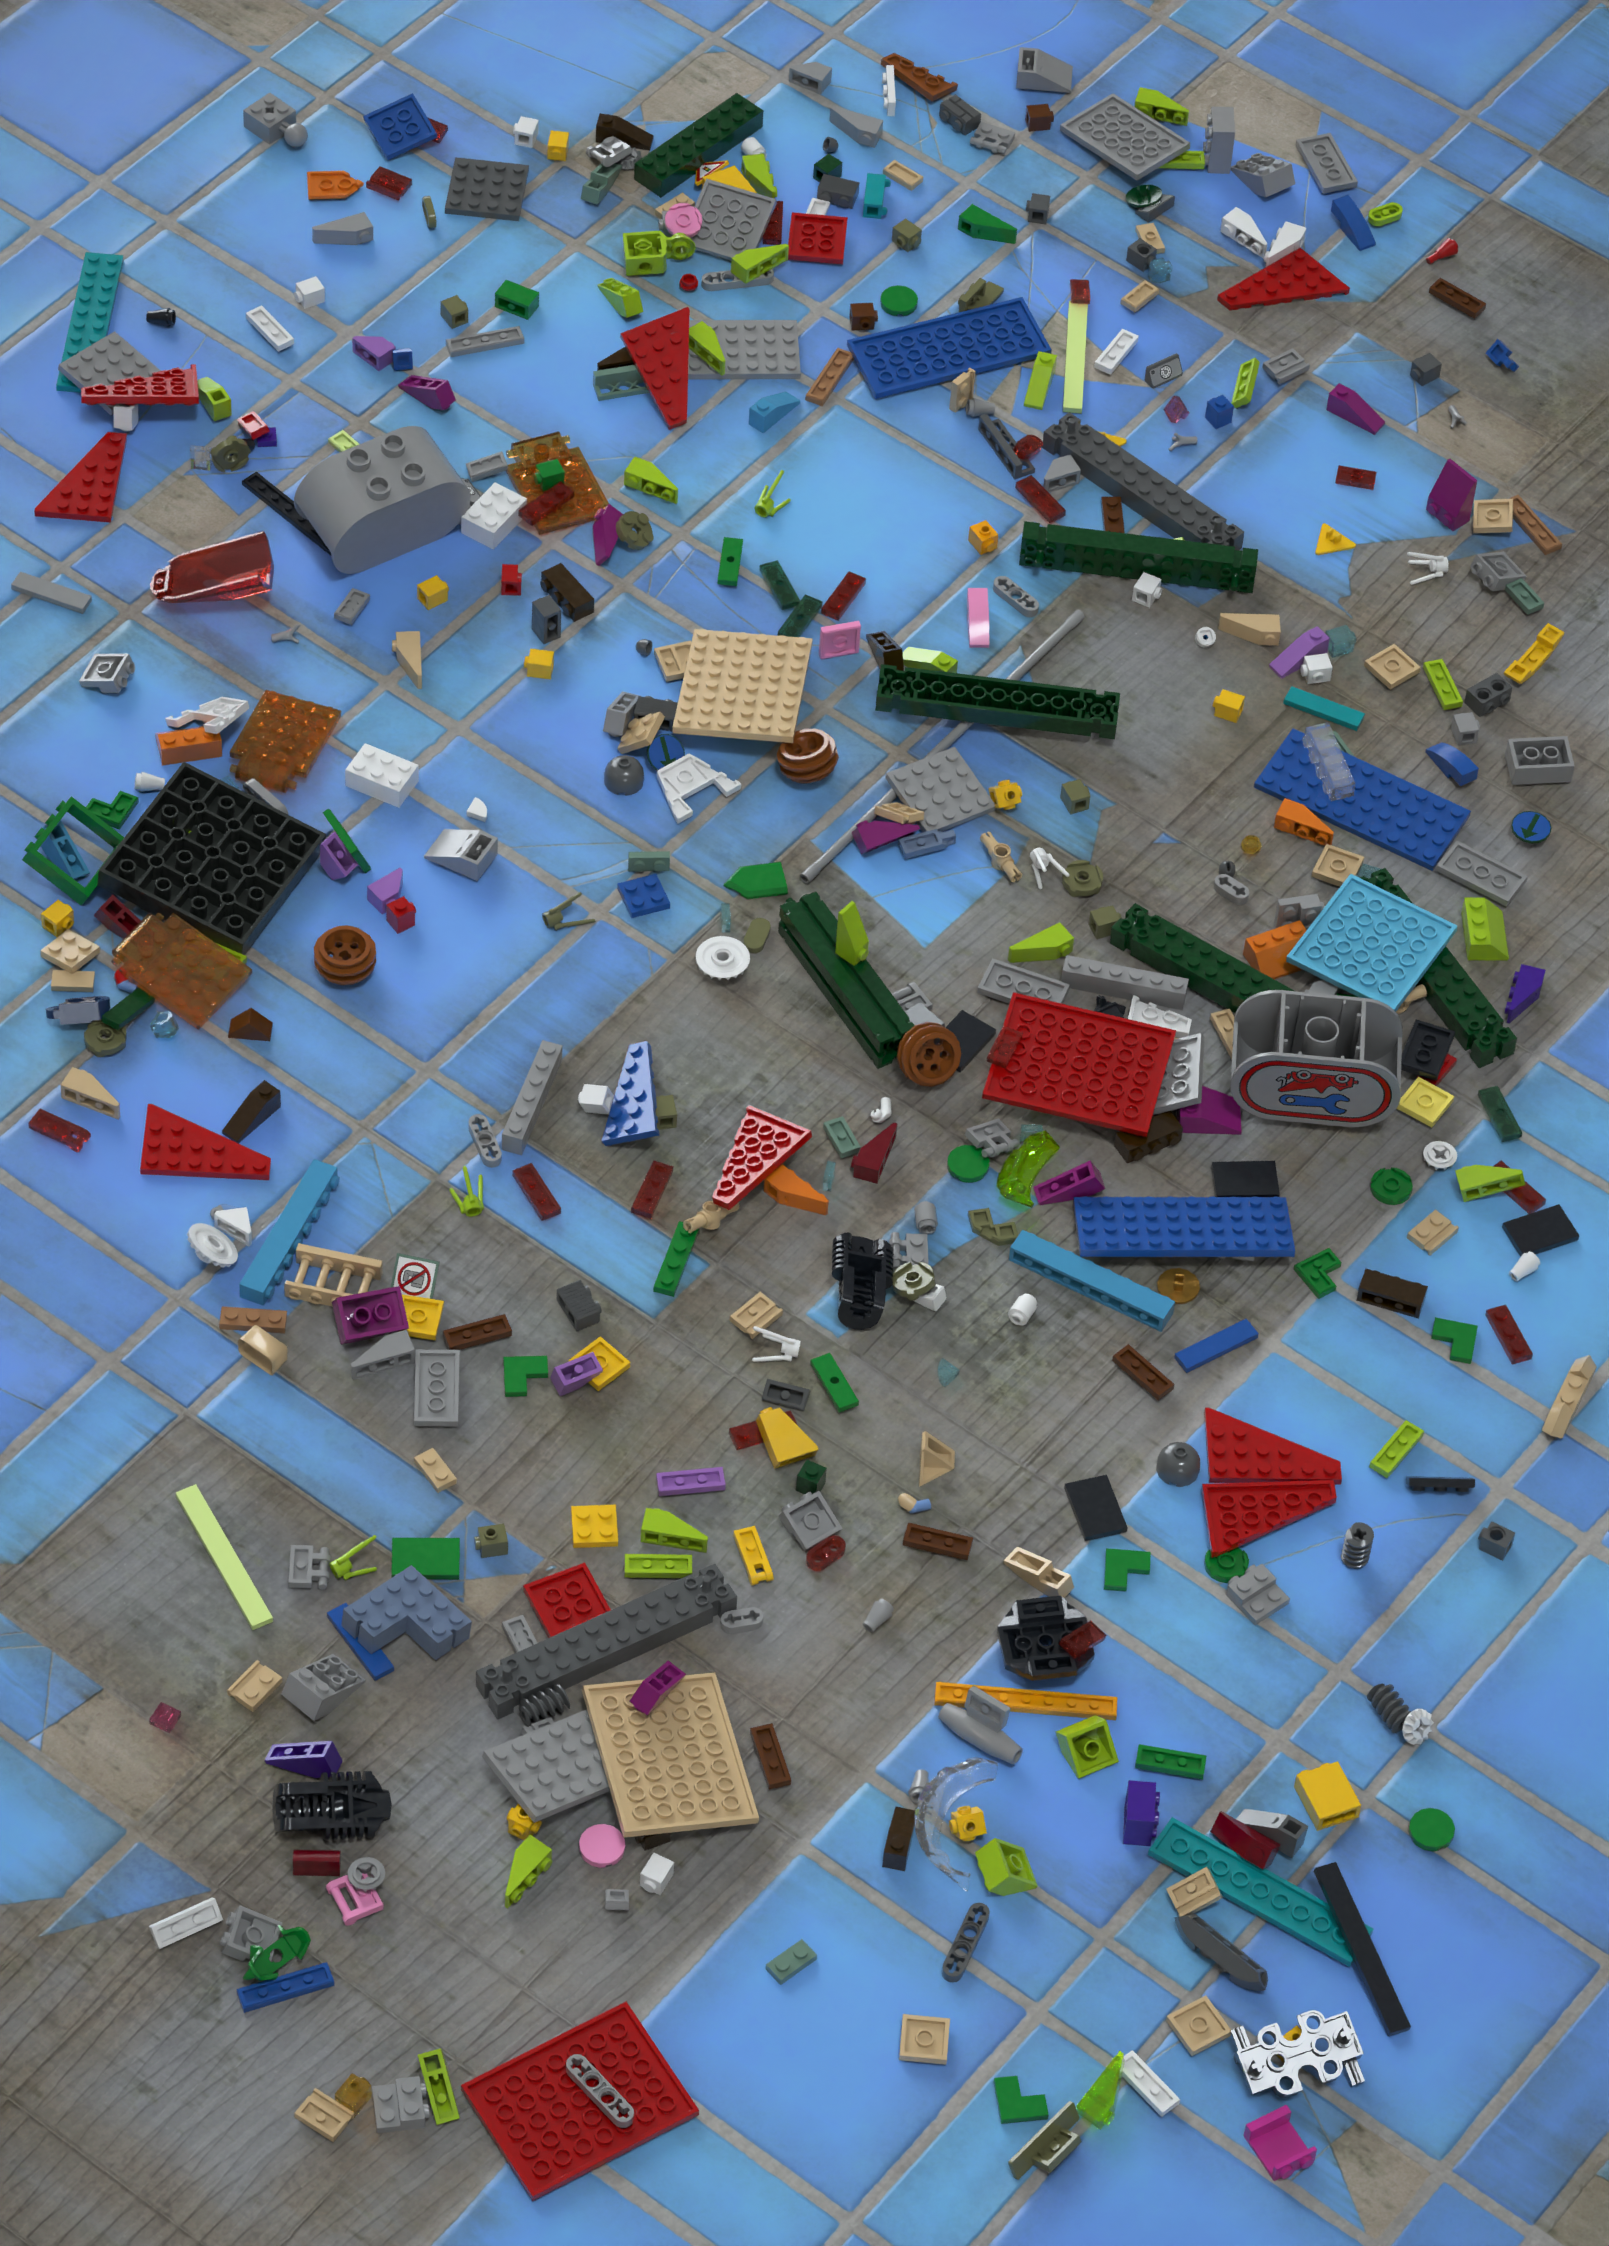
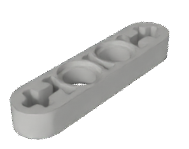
[702,269,774,291]
[566,2054,634,2128]

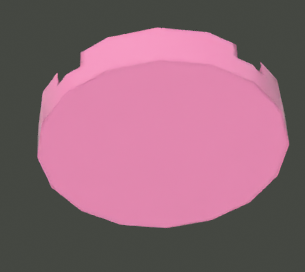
[665,203,702,238]
[579,1824,625,1868]

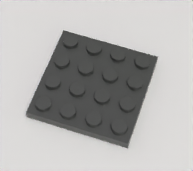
[445,157,529,221]

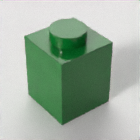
[533,459,565,491]

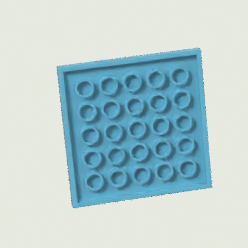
[1286,874,1457,1012]

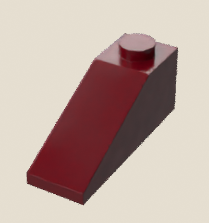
[94,895,158,952]
[851,1123,898,1184]
[1210,1811,1281,1869]

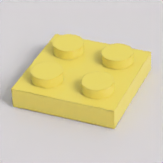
[1396,1077,1454,1128]

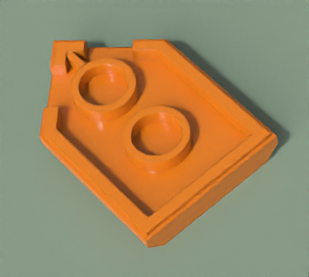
[307,171,364,200]

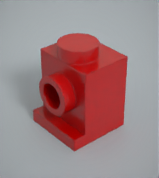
[501,564,522,596]

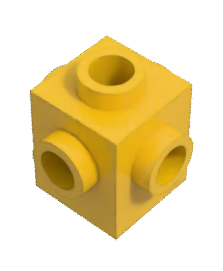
[988,779,1022,810]
[507,1803,542,1840]
[949,1806,987,1841]

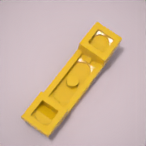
[1504,623,1564,684]

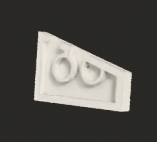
[1128,995,1192,1038]

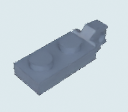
[898,829,956,859]

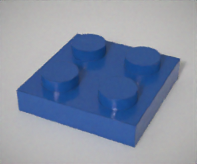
[617,874,670,918]

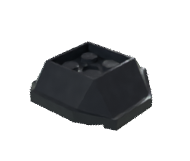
[997,1595,1095,1681]

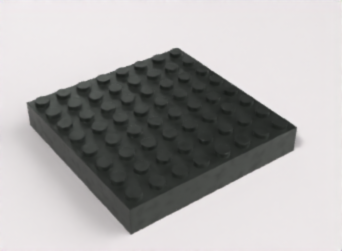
[98,762,326,955]

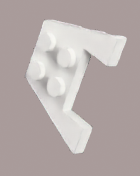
[165,697,249,734]
[657,753,741,823]

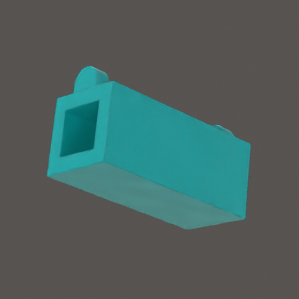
[863,173,891,219]

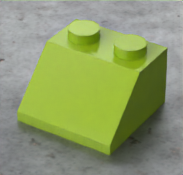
[1055,1715,1119,1778]
[975,1838,1038,1896]

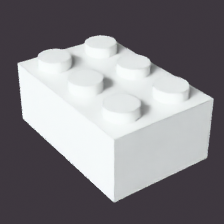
[461,482,527,550]
[345,743,419,808]

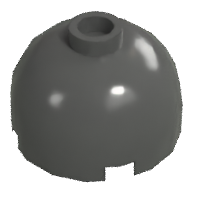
[604,755,644,796]
[1156,1442,1201,1487]

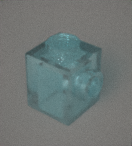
[1325,625,1356,658]

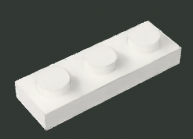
[882,65,896,116]
[246,305,294,352]
[1094,329,1139,375]
[149,1897,223,1949]
[1114,2050,1180,2117]

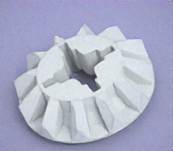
[1423,1141,1457,1170]
[1402,1709,1434,1745]

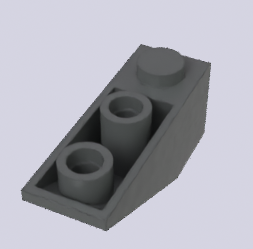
[1236,1809,1308,1858]

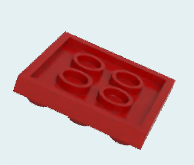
[788,212,848,265]
[523,1563,611,1638]

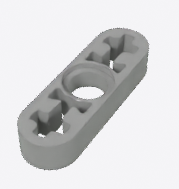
[993,576,1039,617]
[243,778,289,815]
[469,1114,502,1168]

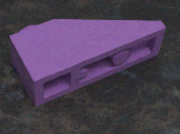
[1269,626,1330,679]

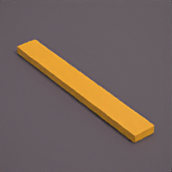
[934,1682,1117,1720]

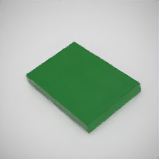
[323,809,371,873]
[392,1538,460,1580]

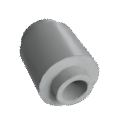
[914,1201,938,1234]

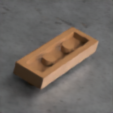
[219,1306,287,1334]

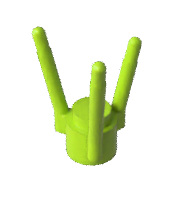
[754,470,791,517]
[449,1166,484,1217]
[329,1535,377,1580]

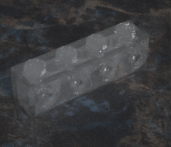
[1302,722,1355,801]

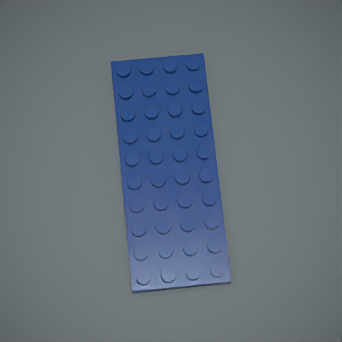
[847,297,1052,399]
[1254,728,1471,871]
[1073,1196,1295,1257]

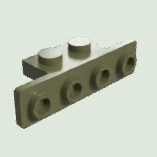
[958,278,1004,312]
[1008,2101,1082,2180]

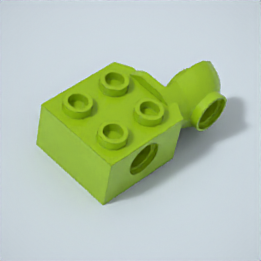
[623,231,696,276]

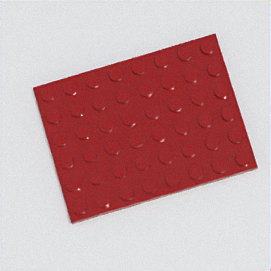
[982,992,1176,1137]
[461,2001,699,2201]

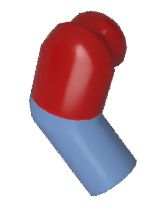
[114,969,139,993]

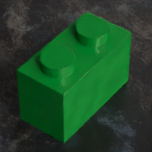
[495,280,539,320]

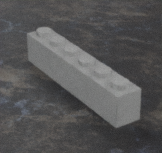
[1061,955,1189,1010]
[502,1040,563,1155]

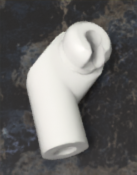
[871,1097,892,1123]

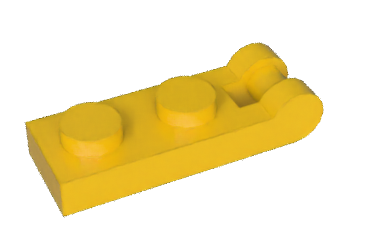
[733,1526,774,1586]

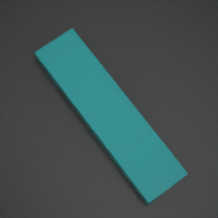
[1283,686,1365,731]

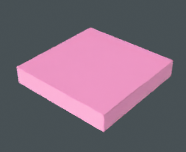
[819,621,861,659]

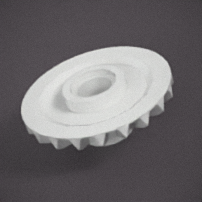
[696,936,750,981]
[187,1223,238,1268]

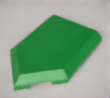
[723,862,788,899]

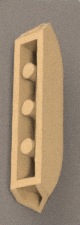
[1542,1355,1597,1438]

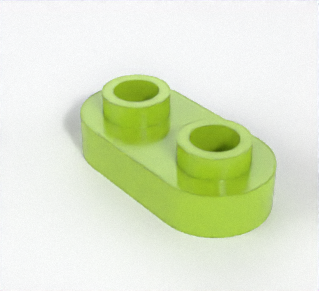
[1368,202,1403,227]

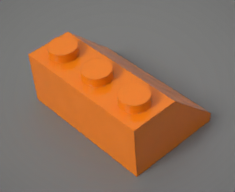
[155,726,222,766]
[1243,920,1307,980]

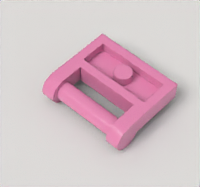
[326,1873,383,1926]

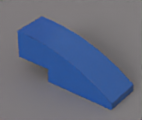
[1331,195,1376,251]
[1425,742,1479,786]

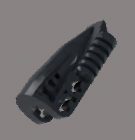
[832,1232,894,1330]
[272,1771,392,1840]

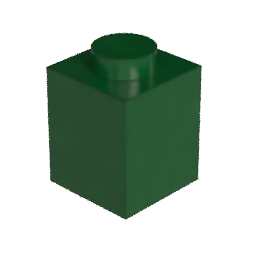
[813,154,843,182]
[796,1460,827,1494]

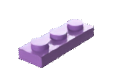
[656,1467,725,1496]

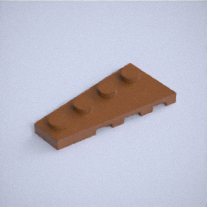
[881,53,958,102]

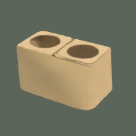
[238,1325,287,1376]

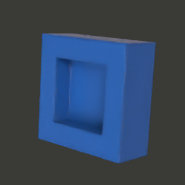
[392,348,413,370]

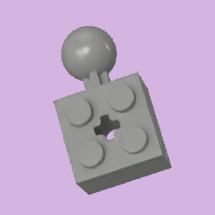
[243,93,308,147]

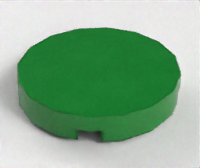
[880,285,918,316]
[947,1145,989,1183]
[1370,1167,1413,1205]
[1204,1547,1249,1583]
[1408,1808,1455,1851]

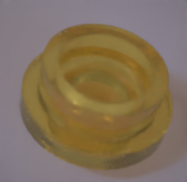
[1241,835,1261,854]

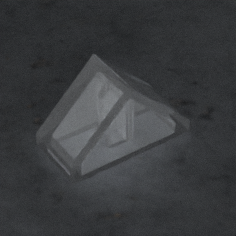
[190,445,213,471]

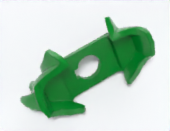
[243,1925,311,1981]

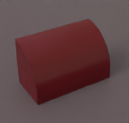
[293,1849,341,1876]

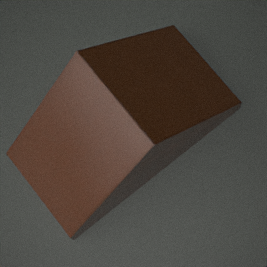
[228,1008,273,1041]

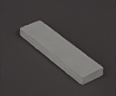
[446,326,524,357]
[11,572,92,614]

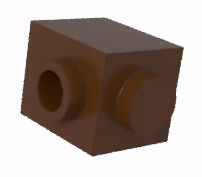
[1025,104,1054,132]
[849,303,878,331]

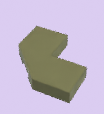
[968,1208,1018,1246]

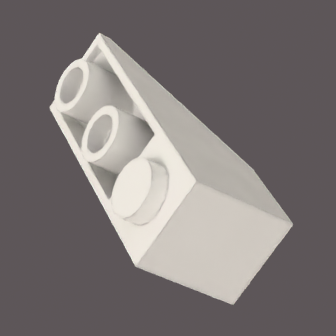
[1220,207,1267,259]
[1264,221,1307,267]

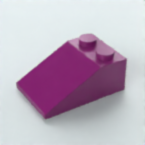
[1426,459,1477,531]
[1177,1086,1242,1135]
[332,1286,409,1345]

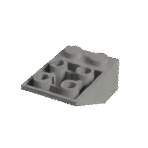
[1016,47,1073,93]
[1230,153,1295,197]
[424,829,498,881]
[281,1654,365,1721]

